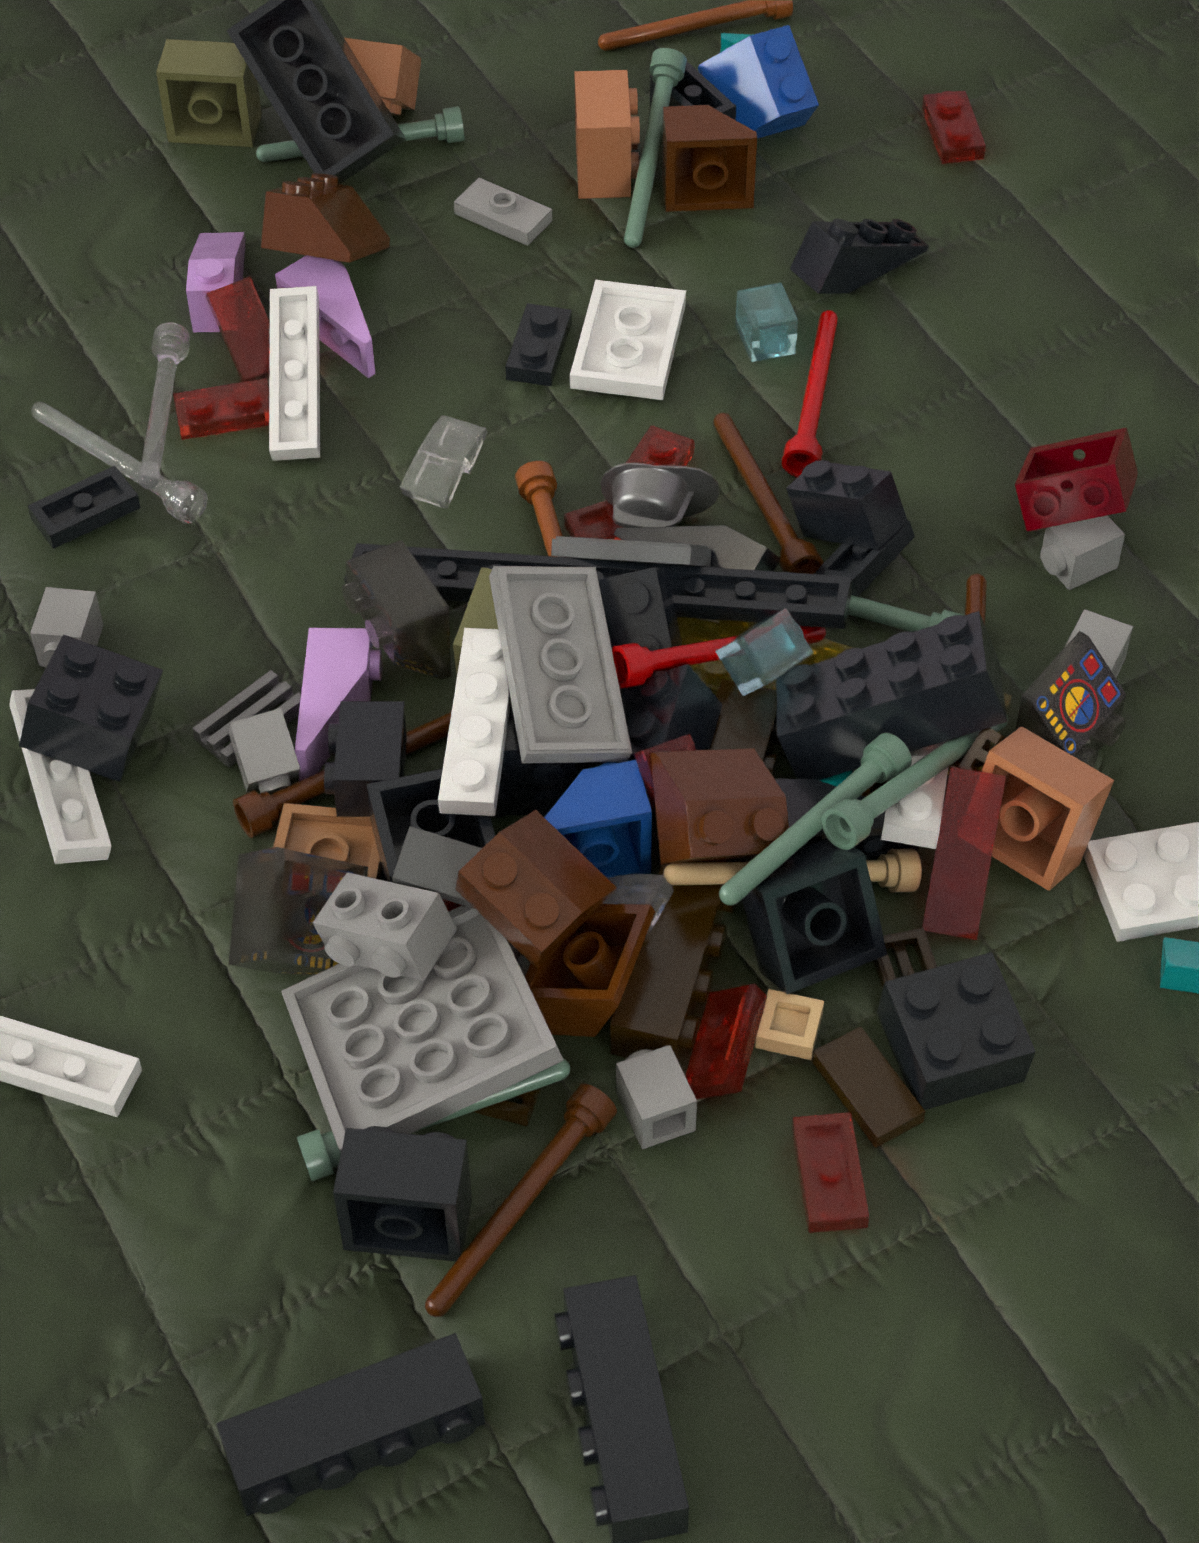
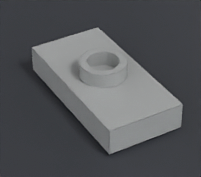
[454,178,552,246]

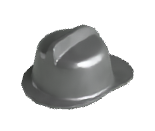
[600,463,719,528]

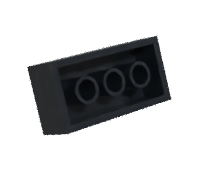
[226,0,406,184]
[776,611,1007,780]

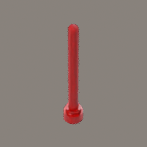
[782,310,838,477]
[612,626,826,689]

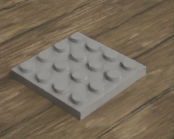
[281,905,564,1152]

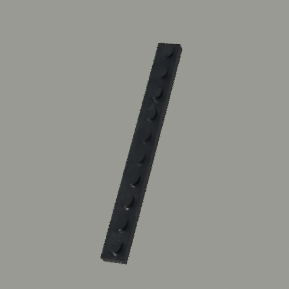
[344,543,852,629]

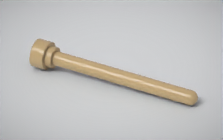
[663,848,922,893]

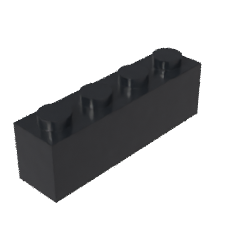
[554,1275,689,1543]
[216,1333,485,1516]

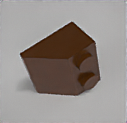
[662,105,757,212]
[651,748,789,865]
[455,810,617,969]
[525,904,655,1037]

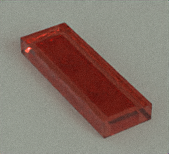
[922,766,1006,940]

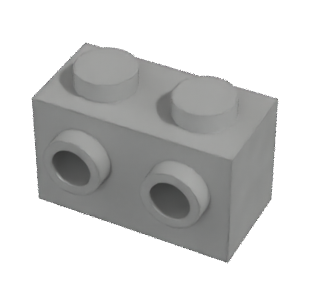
[313,872,457,981]

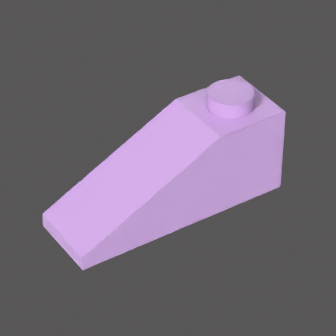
[186,232,246,333]
[275,255,375,378]
[295,628,383,781]

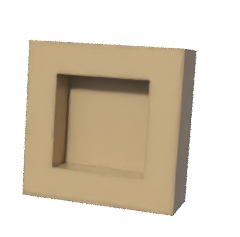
[755,989,824,1060]

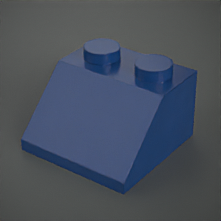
[698,25,819,139]
[544,760,652,883]

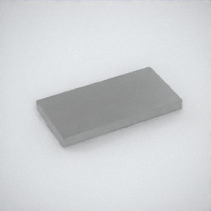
[489,566,632,763]

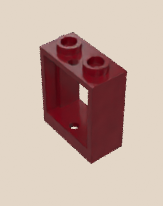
[1015,427,1138,532]

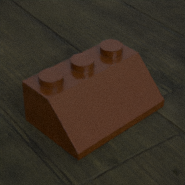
[261,173,390,263]

